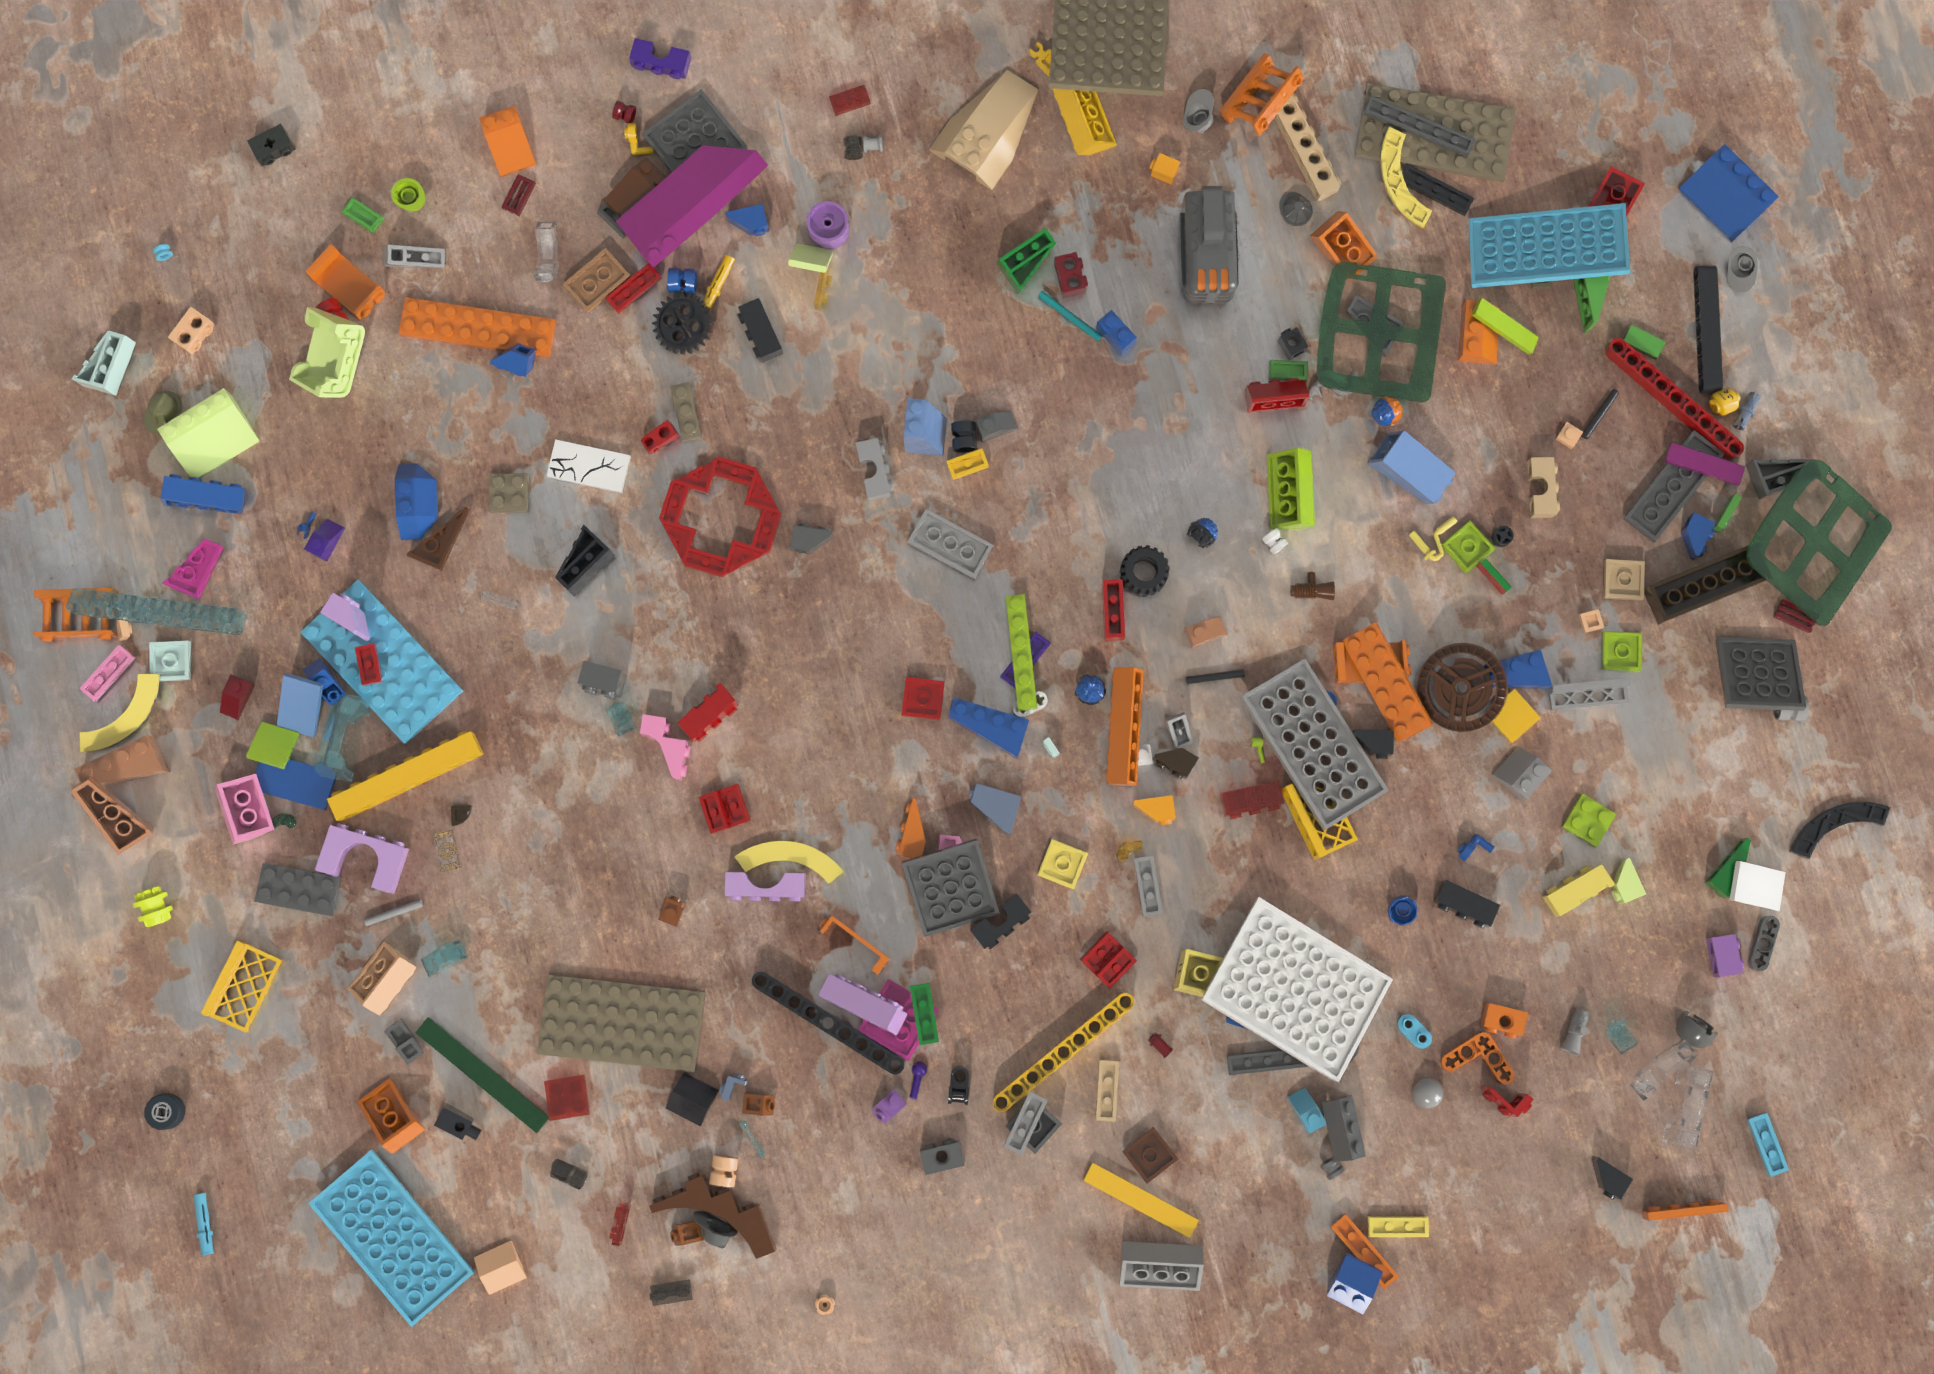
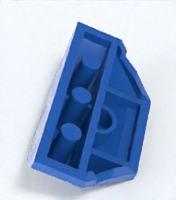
[395,463,438,541]

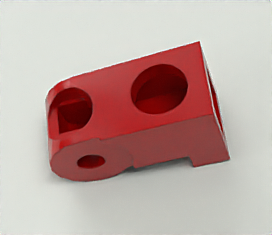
[641,420,680,454]

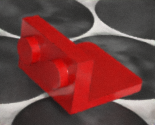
[1480,1085,1534,1117]

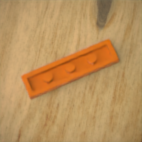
[1642,1199,1729,1221]
[1330,1213,1399,1290]

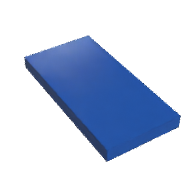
[255,759,338,811]

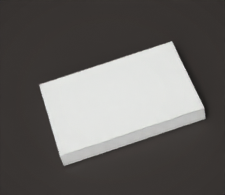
[1730,861,1786,911]

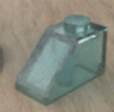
[421,940,467,977]

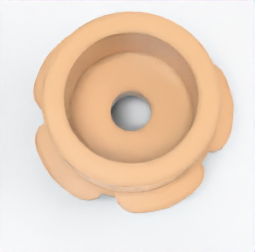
[815,1294,835,1315]

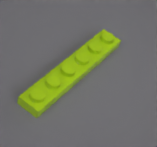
[1005,594,1037,711]

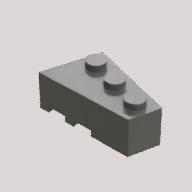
[1745,459,1821,500]

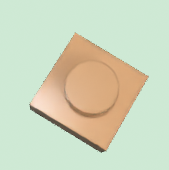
[1556,422,1583,449]
[1578,609,1604,633]
[115,617,132,641]

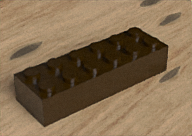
[1644,543,1771,625]

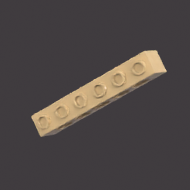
[1268,93,1341,202]

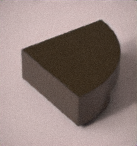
[451,805,472,826]

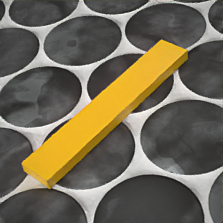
[1083,1162,1199,1238]

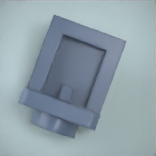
[719,1073,748,1101]

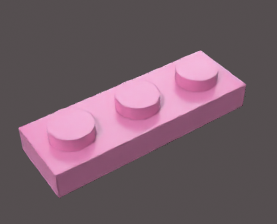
[79,645,136,702]

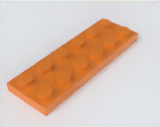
[1342,622,1433,743]

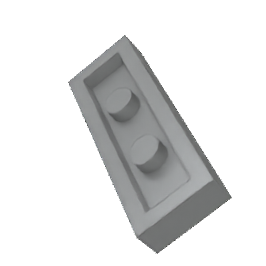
[1133,856,1163,917]
[1004,1091,1048,1155]

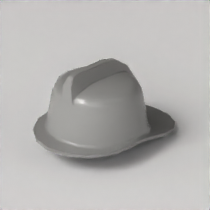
[1183,89,1214,134]
[1727,246,1760,292]

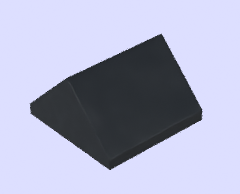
[666,1072,719,1127]

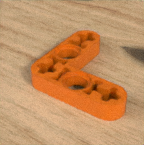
[1440,1032,1514,1085]

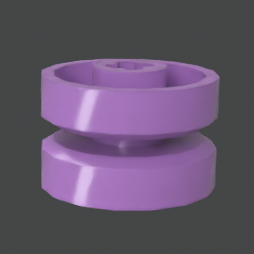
[806,201,850,250]

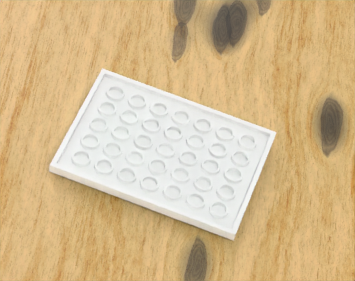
[1201,897,1393,1083]

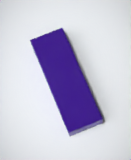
[1000,631,1051,689]

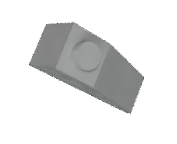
[382,245,445,268]

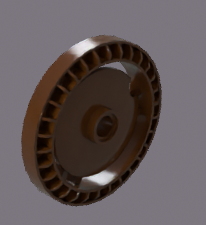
[1417,643,1508,732]

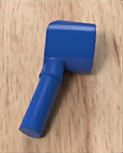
[297,512,317,539]

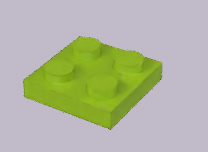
[1562,794,1617,848]

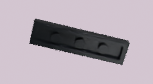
[1402,164,1474,216]

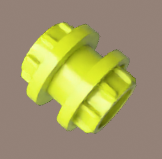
[132,886,173,927]

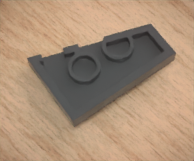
[1346,295,1406,357]

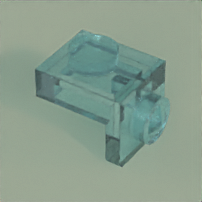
[606,701,636,737]
[1606,1019,1638,1055]

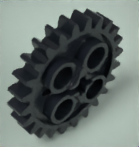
[652,292,714,355]

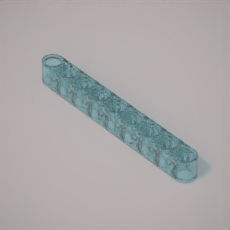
[66,588,247,635]

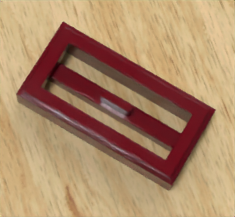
[502,174,536,217]
[1774,599,1819,633]

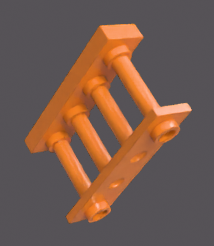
[1220,53,1304,136]
[33,588,119,642]

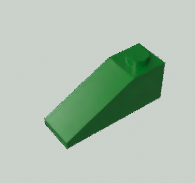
[1705,838,1751,898]

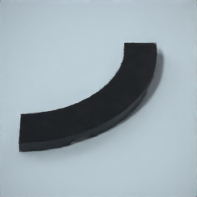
[1789,802,1891,859]

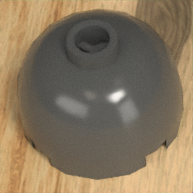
[1676,1011,1718,1048]

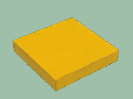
[1492,689,1541,744]

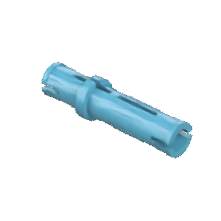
[193,1193,214,1256]

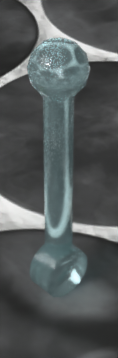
[740,1121,765,1158]

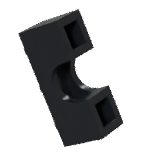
[970,894,1031,949]

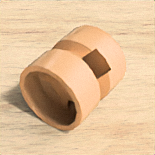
[709,1155,739,1187]

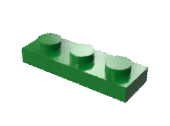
[910,983,939,1045]

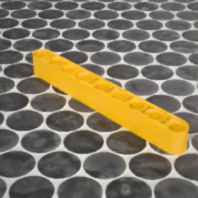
[992,993,1134,1112]

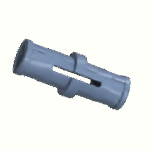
[1733,392,1761,431]

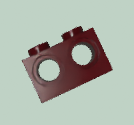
[1054,252,1088,298]

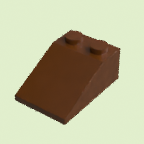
[604,157,667,217]

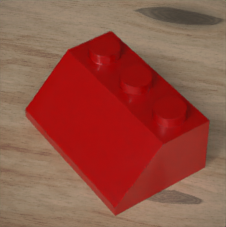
[1245,378,1310,412]

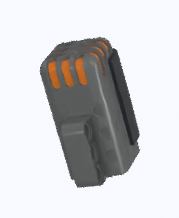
[1179,186,1239,303]

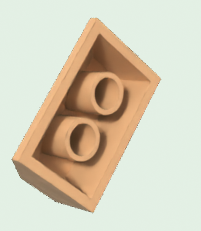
[348,941,417,1015]

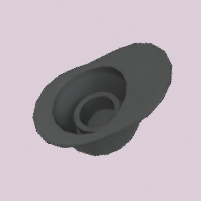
[693,1211,738,1248]

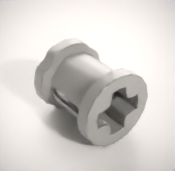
[863,134,883,153]

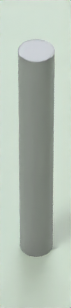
[364,899,424,926]

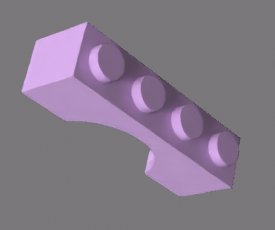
[725,872,806,902]

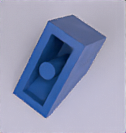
[725,204,769,236]

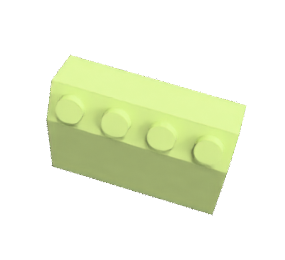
[157,388,260,478]

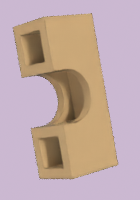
[1527,457,1560,518]

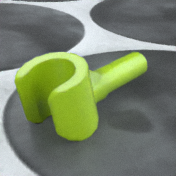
[1251,737,1265,764]

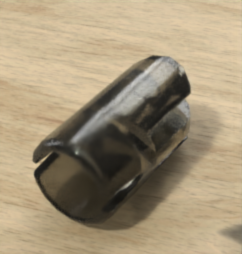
[550,1159,588,1190]

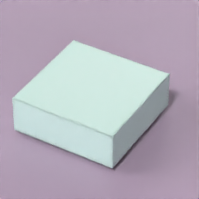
[1043,737,1060,759]

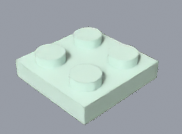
[149,641,191,682]

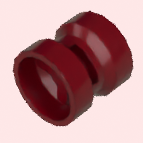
[612,101,637,123]

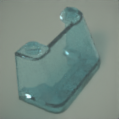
[314,695,371,782]

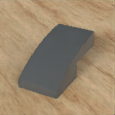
[384,1019,424,1065]

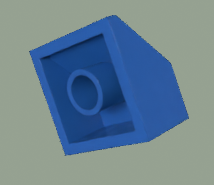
[1327,1252,1383,1314]

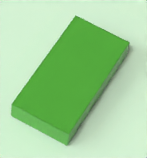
[341,197,384,234]
[1623,325,1666,360]
[1269,360,1308,382]
[1713,493,1742,533]

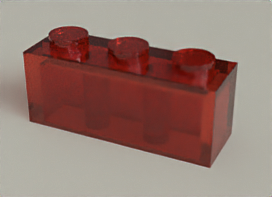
[1220,781,1284,820]

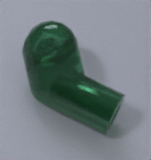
[271,813,297,831]

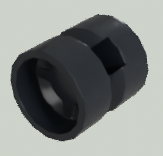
[951,420,977,453]

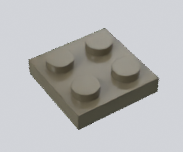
[489,473,529,513]

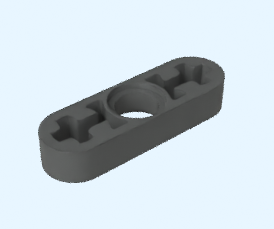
[1748,916,1780,971]

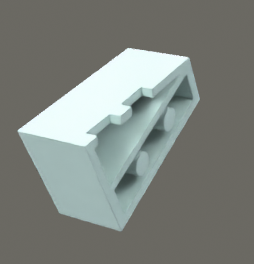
[72,331,136,396]

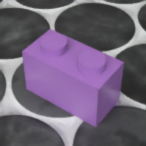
[1706,934,1744,977]

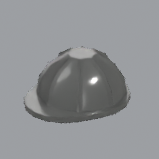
[1279,192,1313,226]

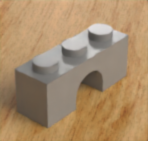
[856,438,894,502]

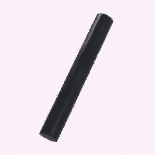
[1581,389,1619,439]
[1186,669,1245,684]

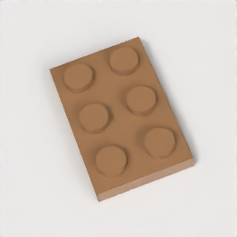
[562,248,631,314]

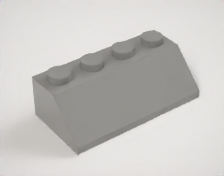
[1120,1241,1204,1291]

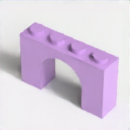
[315,823,409,894]

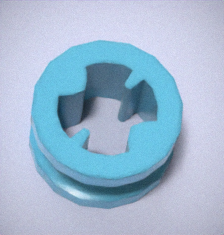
[153,244,173,261]

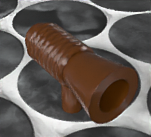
[1290,572,1335,601]

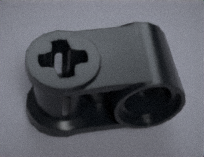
[948,1066,969,1105]

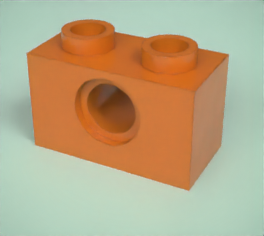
[1480,1003,1528,1039]

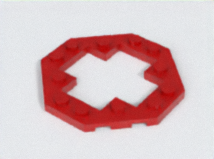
[659,457,781,578]

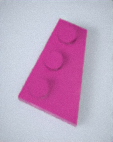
[162,539,224,600]

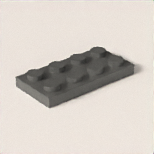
[254,863,342,916]

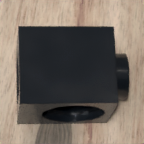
[1278,327,1308,361]

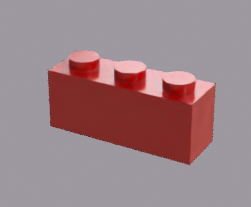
[1102,579,1125,641]

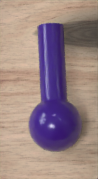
[909,1062,927,1100]

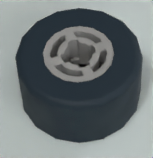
[144,1093,185,1130]

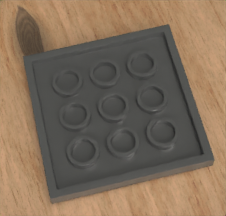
[641,89,748,173]
[1716,637,1806,711]
[901,838,1000,937]

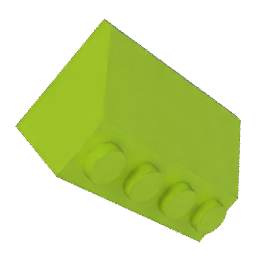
[1267,447,1315,530]

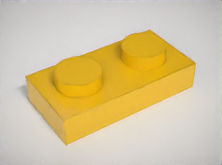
[946,448,989,480]

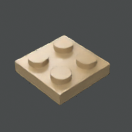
[1603,559,1645,601]

